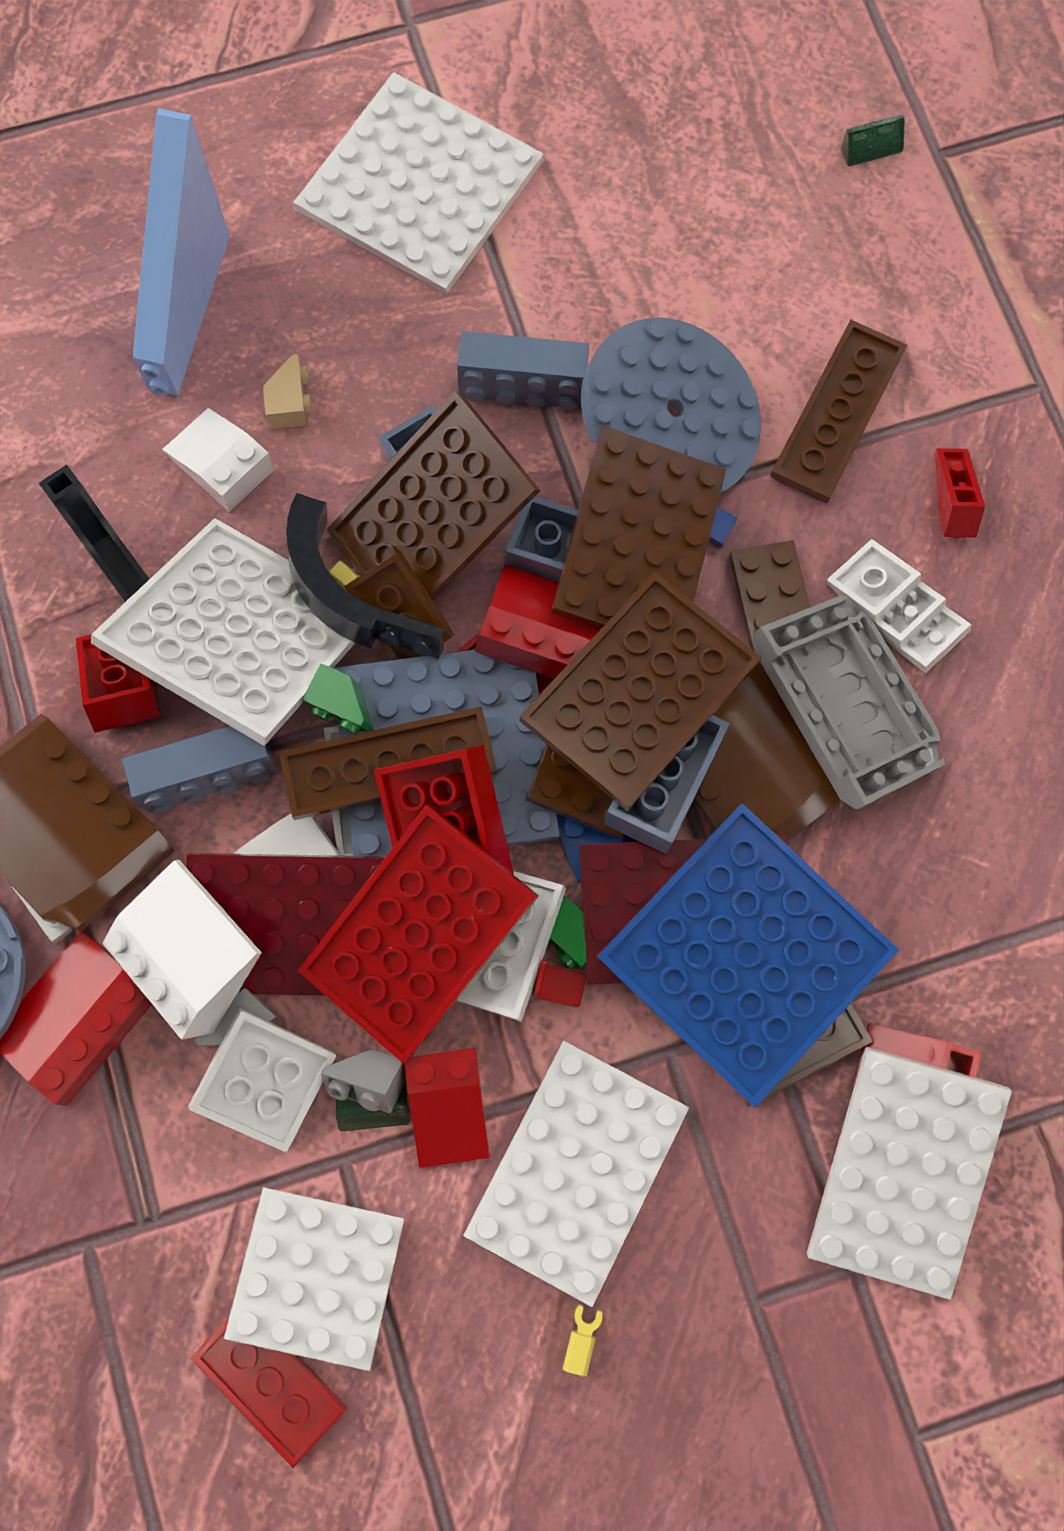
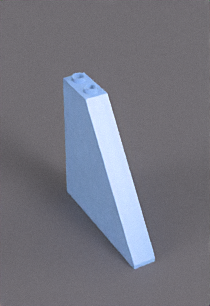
[133,108,230,396]

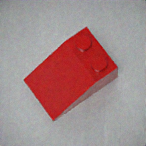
[75,634,161,733]
[405,1048,490,1168]

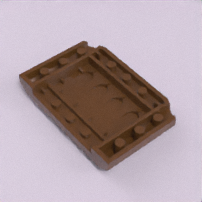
[693,666,842,841]
[0,713,174,932]

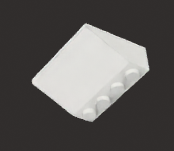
[103,860,262,1040]

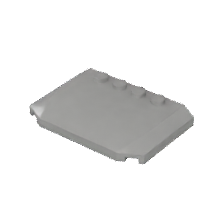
[754,594,945,810]

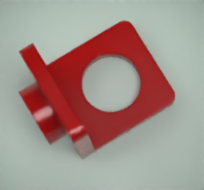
[534,960,586,1007]

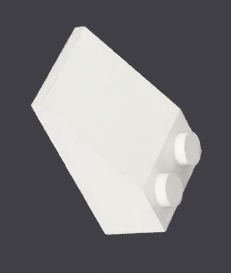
[162,408,275,512]

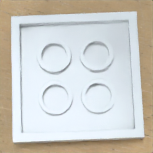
[188,1008,336,1153]

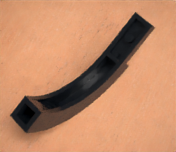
[38,464,149,602]
[286,493,445,659]

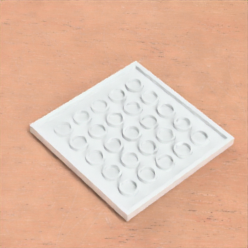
[293,72,544,295]
[91,518,355,746]

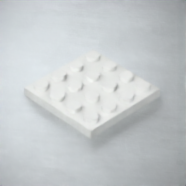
[456,871,566,1022]
[224,1187,404,1371]

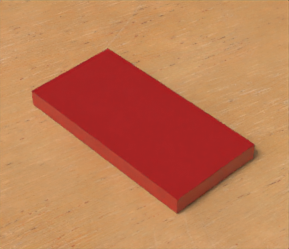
[190,1316,348,1468]

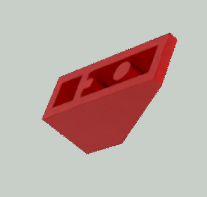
[935,448,986,539]

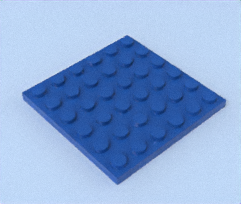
[597,803,899,1108]

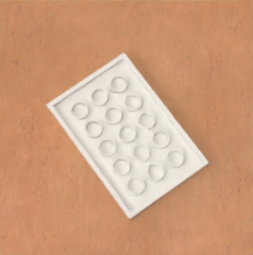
[463,1041,689,1307]
[807,1047,1012,1300]

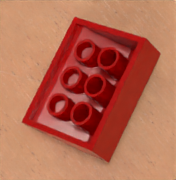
[475,565,601,679]
[374,744,514,874]
[0,930,152,1106]

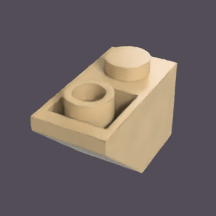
[263,354,312,430]

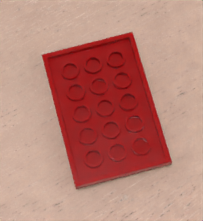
[298,805,539,1064]

